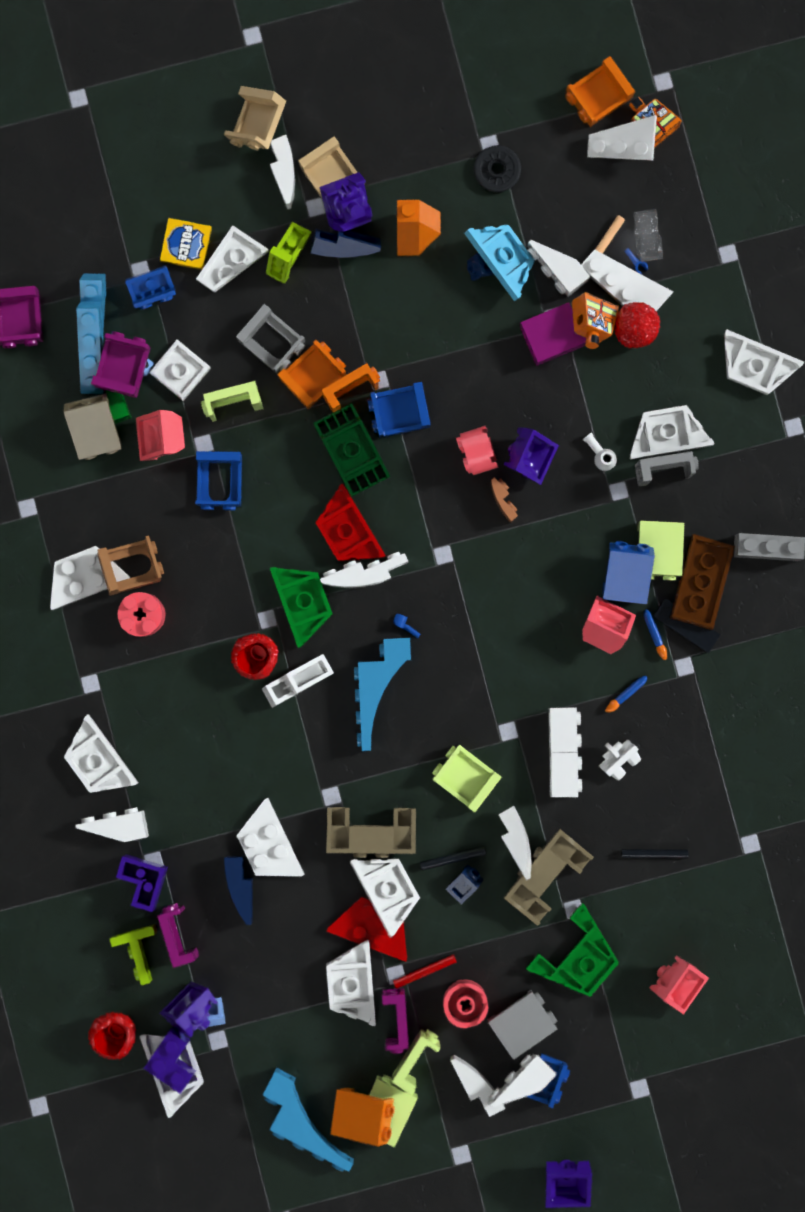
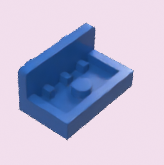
[125,266,176,309]
[526,1053,570,1108]

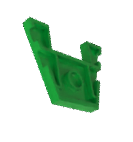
[526,903,619,997]

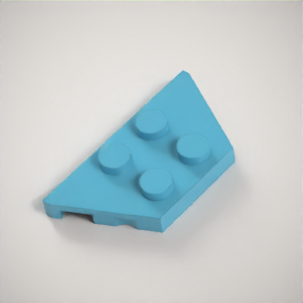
[464,225,535,301]

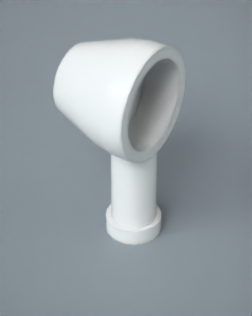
[583,433,617,471]

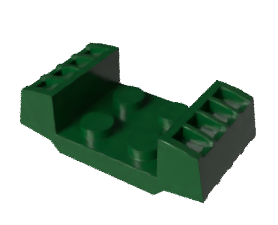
[313,403,390,497]

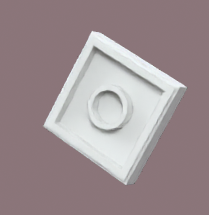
[149,340,211,401]

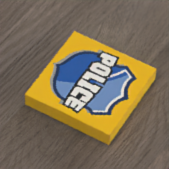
[160,218,212,270]

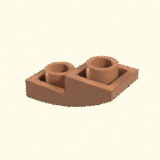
[490,477,518,523]

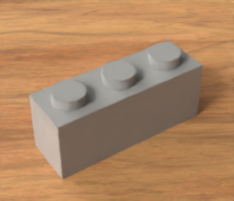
[733,533,805,561]

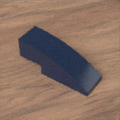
[311,229,381,257]
[224,856,253,925]

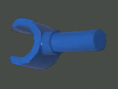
[624,248,648,275]
[393,614,420,638]

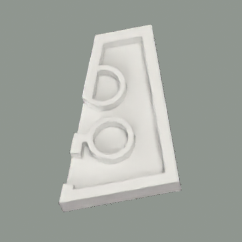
[587,115,657,161]
[196,226,269,293]

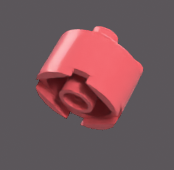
[456,426,498,476]
[118,592,166,637]
[443,979,488,1028]

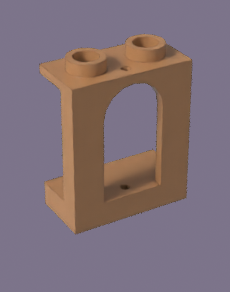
[97,536,164,596]

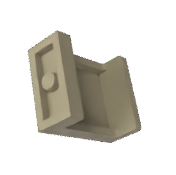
[64,393,122,460]

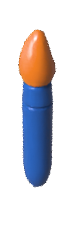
[643,609,667,660]
[605,676,647,713]

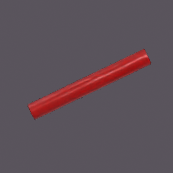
[393,954,457,989]

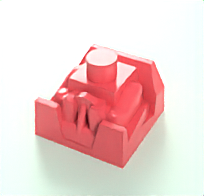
[136,410,185,461]
[583,596,636,654]
[649,956,709,1014]

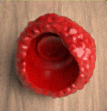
[614,302,660,348]
[231,633,279,680]
[88,1012,136,1060]

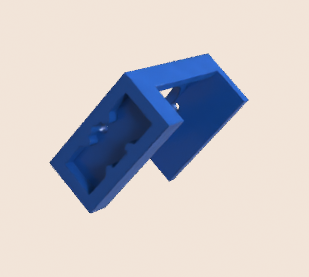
[195,451,242,510]

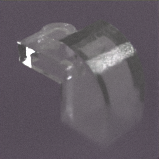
[634,209,663,262]

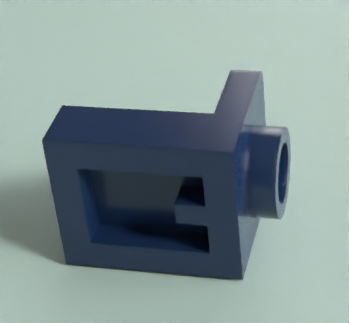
[467,253,494,281]
[445,865,483,904]

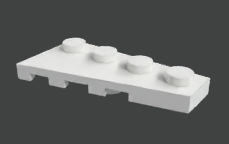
[581,250,673,311]

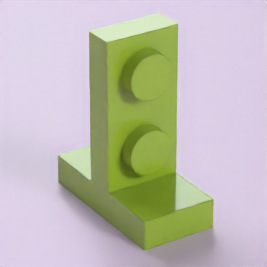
[266,222,312,284]
[110,924,158,985]

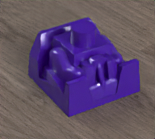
[319,172,373,232]
[504,427,559,485]
[159,981,218,1037]
[546,1160,592,1208]

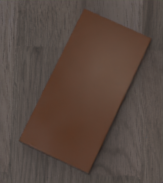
[670,534,735,630]

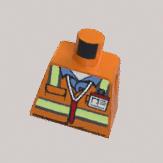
[629,97,682,148]
[572,292,619,349]

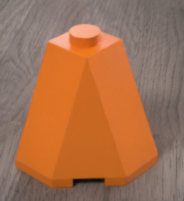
[397,200,441,256]

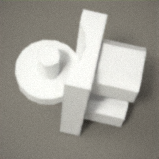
[599,739,641,780]

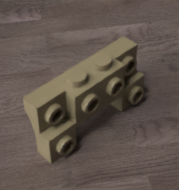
[326,807,416,858]
[503,829,594,926]

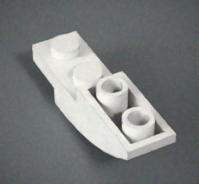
[320,552,408,588]

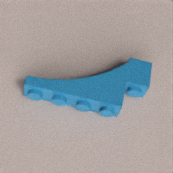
[76,273,106,394]
[354,638,411,751]
[263,1067,354,1172]

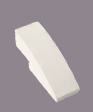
[270,135,295,210]
[262,654,334,708]
[499,806,531,880]
[450,1055,505,1117]

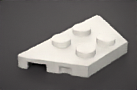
[724,329,804,395]
[630,405,714,460]
[50,546,131,610]
[64,714,139,793]
[237,798,304,876]
[350,859,420,938]
[326,940,376,1026]
[140,1034,204,1118]

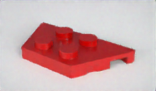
[316,483,386,561]
[327,896,407,962]

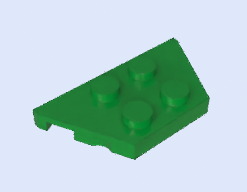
[270,567,333,648]

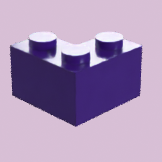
[116,854,168,912]
[143,1027,196,1094]

